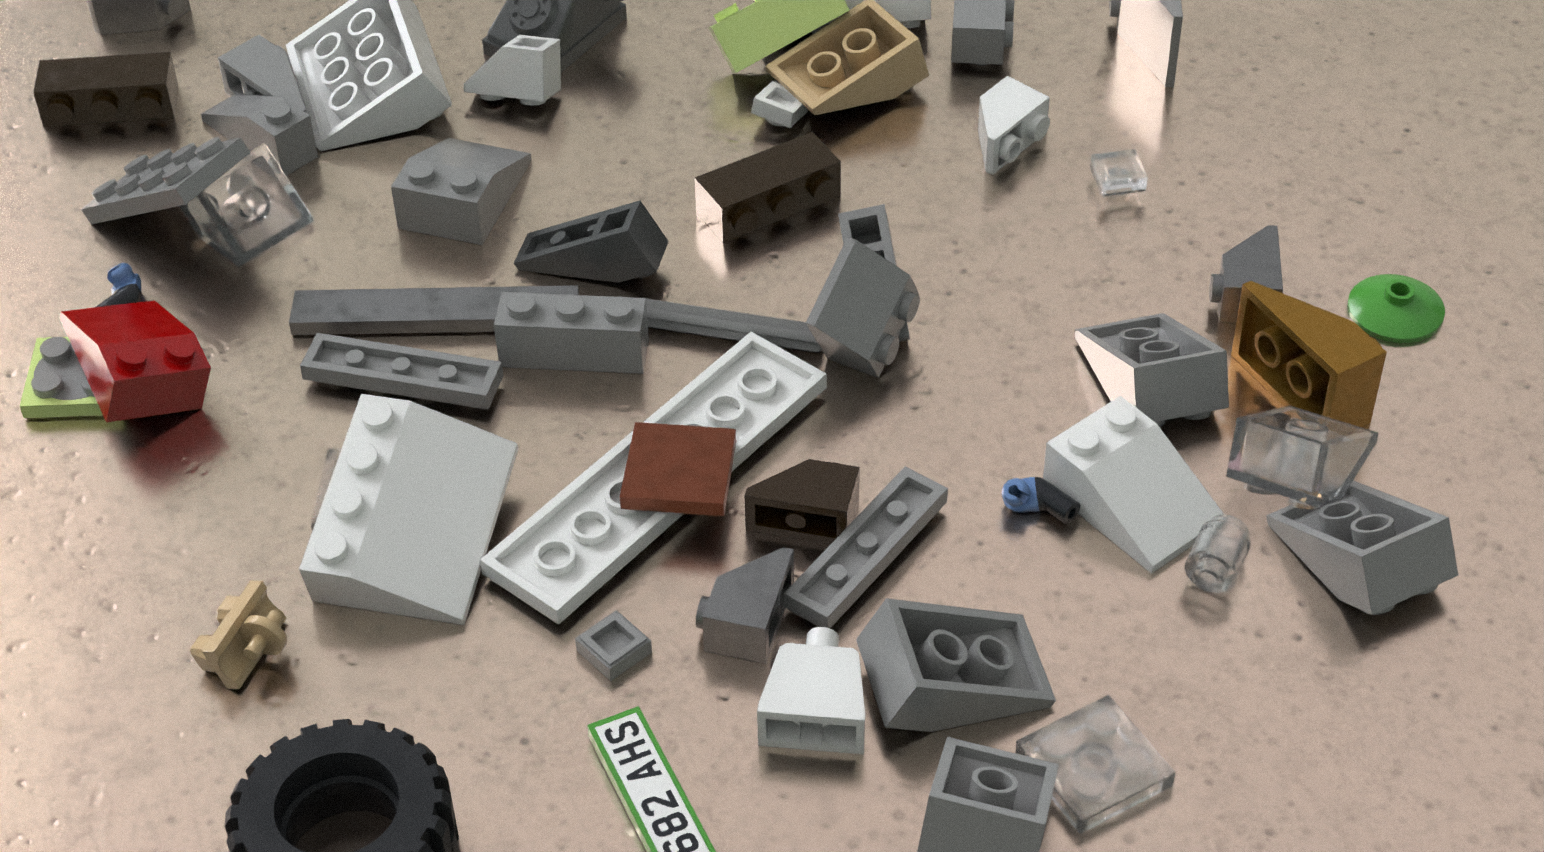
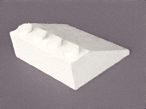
[286,0,452,151]
[299,394,518,625]

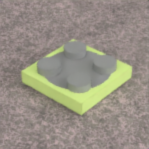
[20,337,103,418]

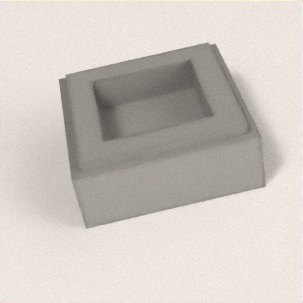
[575,610,652,681]

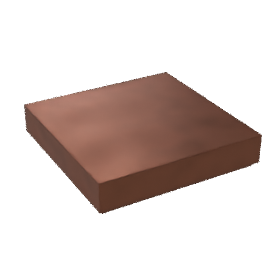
[620,422,737,516]

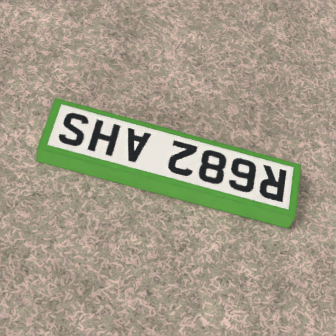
[587,706,716,852]

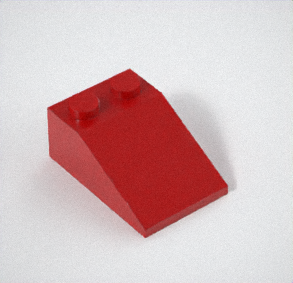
[60,300,211,423]

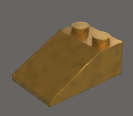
[1231,281,1387,445]

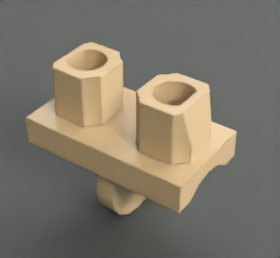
[190,580,287,689]

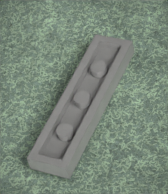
[300,333,503,409]
[784,466,948,628]

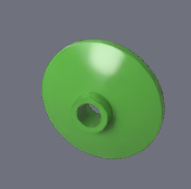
[1347,274,1445,343]

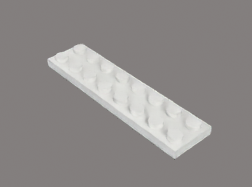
[480,332,827,625]

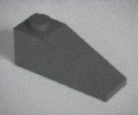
[514,200,669,283]

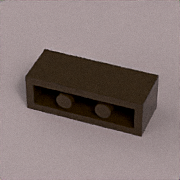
[33,52,179,127]
[694,132,841,243]

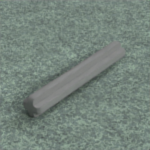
[646,298,822,353]

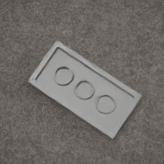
[81,137,250,224]

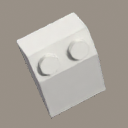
[1043,396,1226,574]

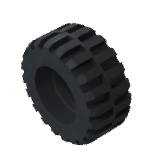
[225,719,459,852]

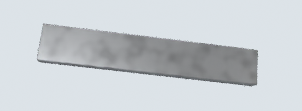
[289,285,579,335]

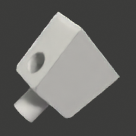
[757,627,865,755]

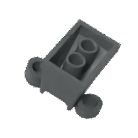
[482,0,627,73]

